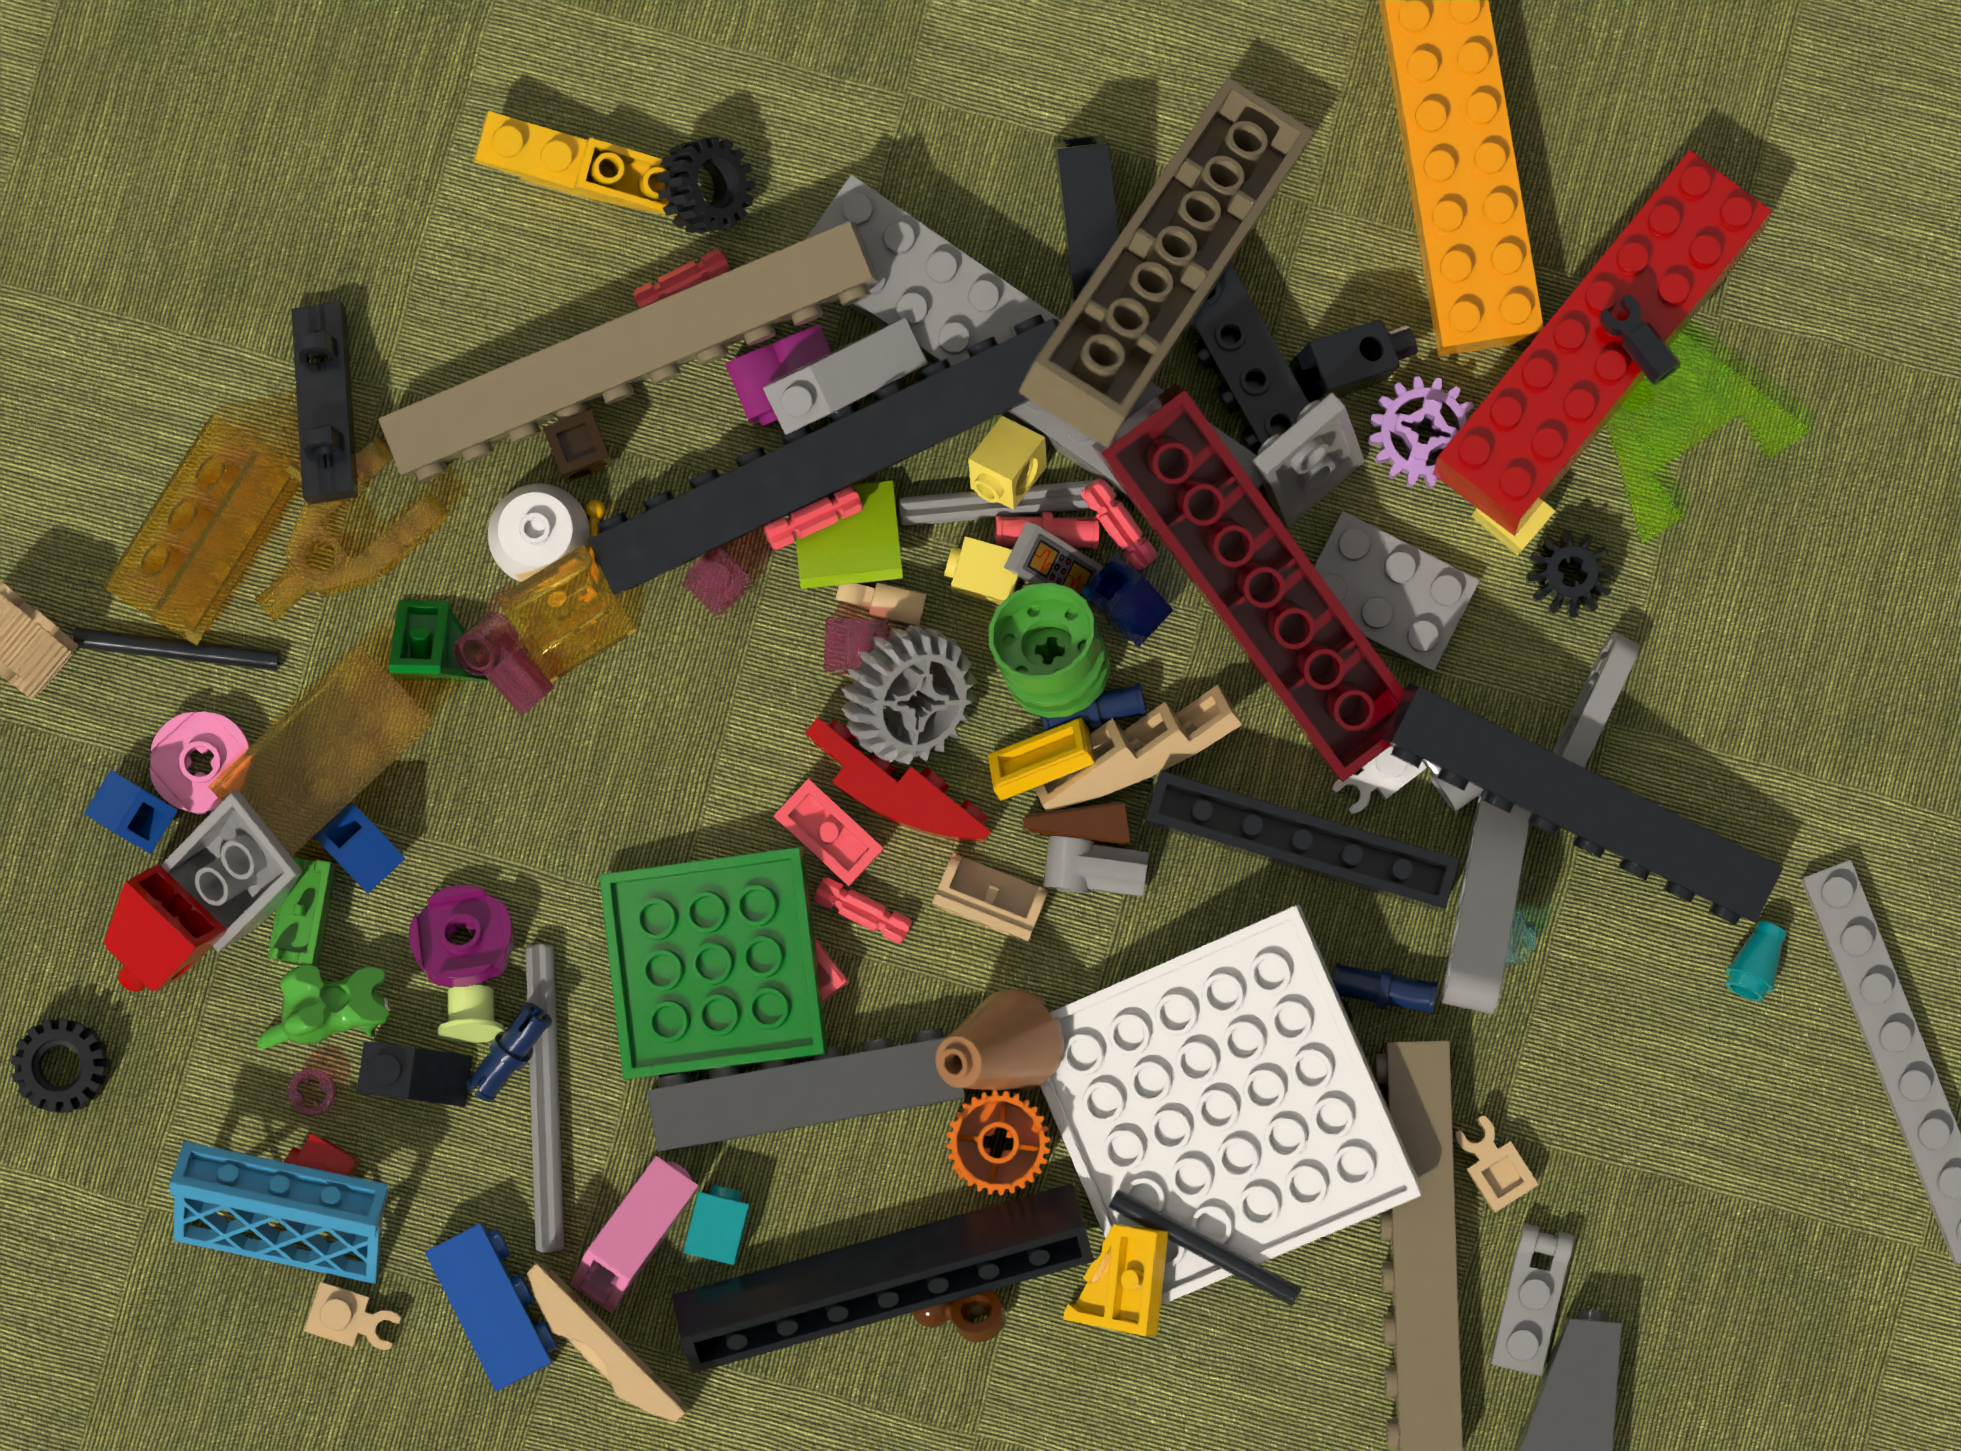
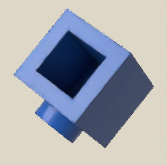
[84,770,178,854]
[312,800,406,894]

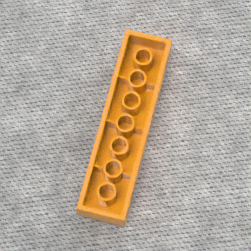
[1378,0,1544,357]

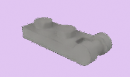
[1489,1222,1574,1377]

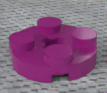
[409,885,515,987]

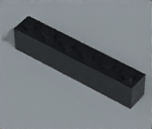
[1144,771,1460,912]

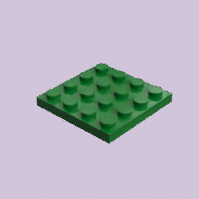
[599,847,829,1080]

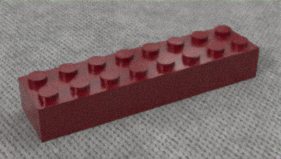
[1092,383,1404,782]

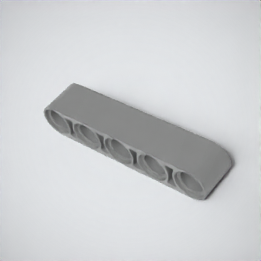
[1441,792,1531,1015]

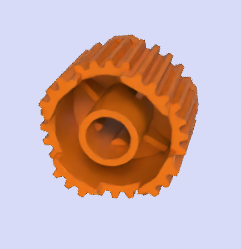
[946,1090,1050,1195]

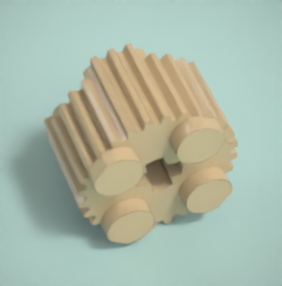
[0,581,79,700]

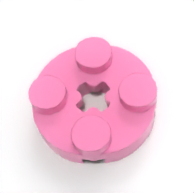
[149,711,255,815]

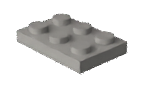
[1253,393,1365,527]
[1314,511,1480,673]

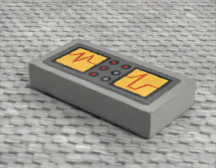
[1004,521,1104,602]

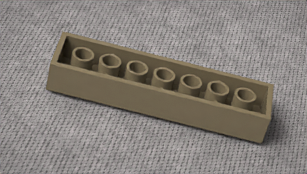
[1019,77,1314,448]

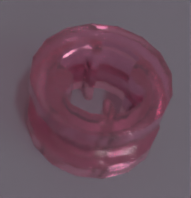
[287,1069,337,1116]

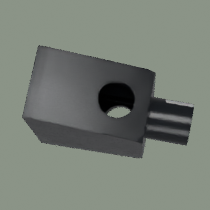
[1289,319,1418,404]

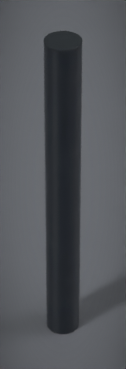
[73,628,281,671]
[1109,1189,1302,1307]

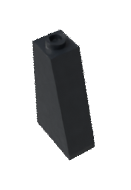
[1053,134,1119,304]

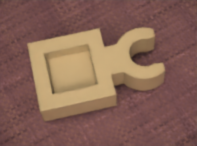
[1454,1115,1539,1213]
[304,1281,403,1350]

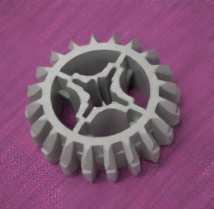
[841,624,977,765]

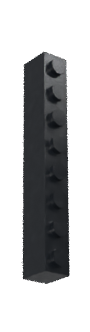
[1381,683,1783,925]
[672,1183,1094,1374]

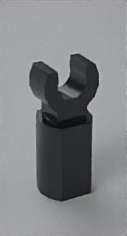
[1599,294,1681,386]

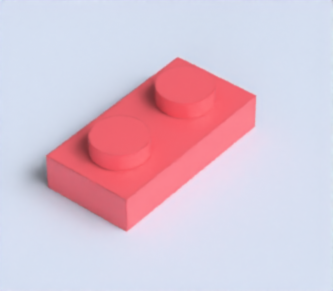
[773,779,884,887]

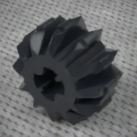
[1526,530,1614,619]

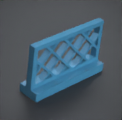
[170,1141,388,1284]

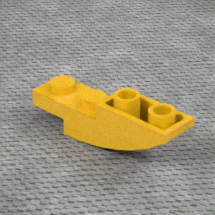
[473,111,675,216]

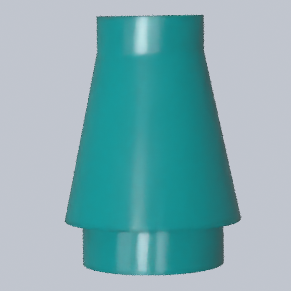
[1725,921,1787,1002]

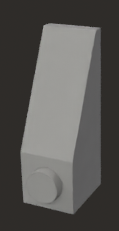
[763,317,928,435]

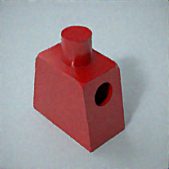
[104,864,227,992]

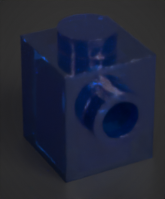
[1081,555,1173,647]

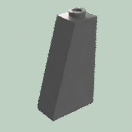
[1514,1308,1622,1451]

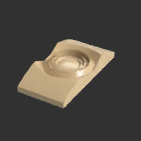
[527,1263,691,1422]

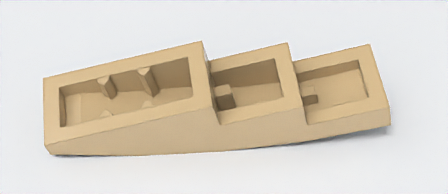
[1035,684,1242,812]

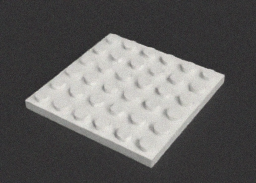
[1040,905,1424,1305]

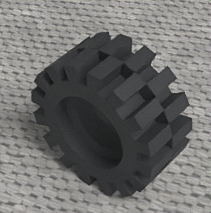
[657,137,755,234]
[11,1019,111,1113]

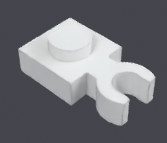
[1331,745,1427,815]

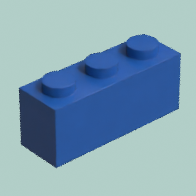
[425,1223,558,1392]

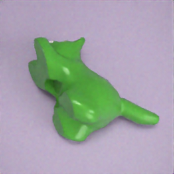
[256,964,389,1049]

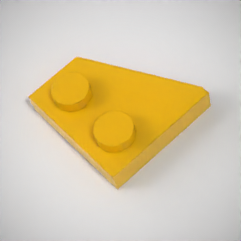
[1063,1223,1168,1336]

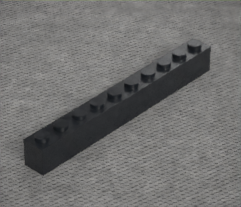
[588,314,1059,595]

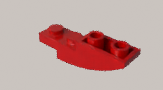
[805,717,991,843]

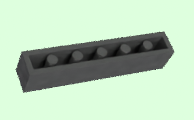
[647,1028,965,1152]

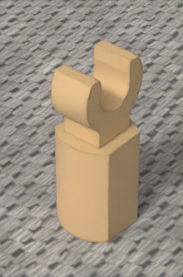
[835,583,927,626]

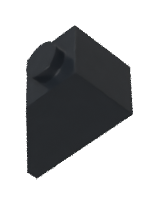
[357,1041,473,1107]

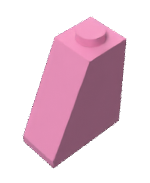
[569,1156,699,1314]

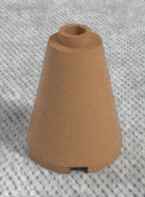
[936,989,1064,1092]

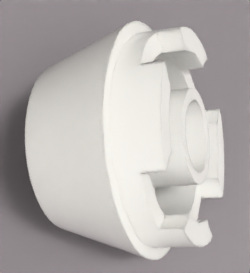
[488,484,590,585]

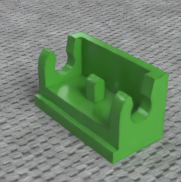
[267,856,338,967]

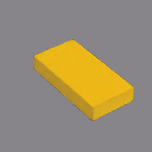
[988,717,1095,801]

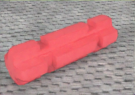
[633,249,730,309]
[1081,478,1157,570]
[764,487,863,550]
[814,877,912,943]

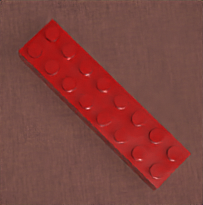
[1433,150,1772,537]

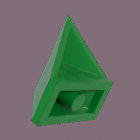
[388,600,499,682]

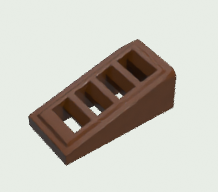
[1022,801,1131,847]

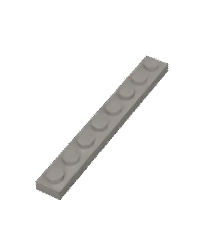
[1800,860,1961,1265]

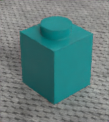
[683,1184,751,1265]

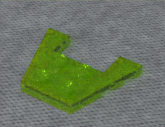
[1606,332,1810,545]

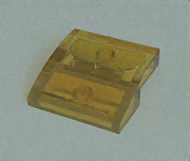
[496,544,637,684]

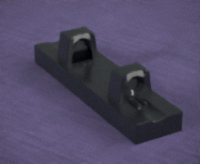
[291,301,358,505]

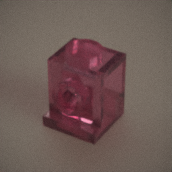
[681,548,754,621]

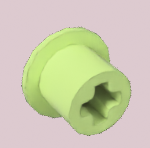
[437,985,505,1043]

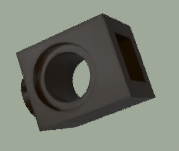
[543,409,614,483]

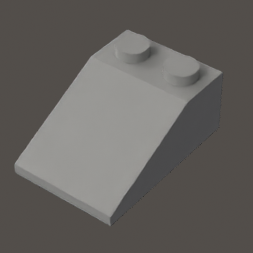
[160,789,302,952]

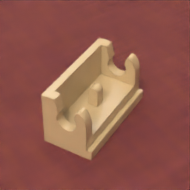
[932,853,1049,943]

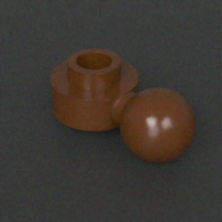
[912,1290,1006,1342]

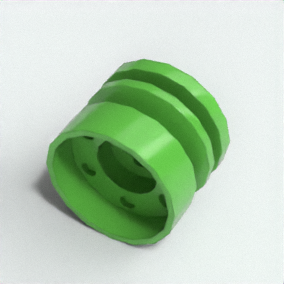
[989,583,1110,718]

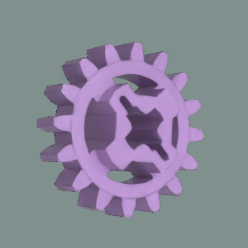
[1368,376,1474,489]

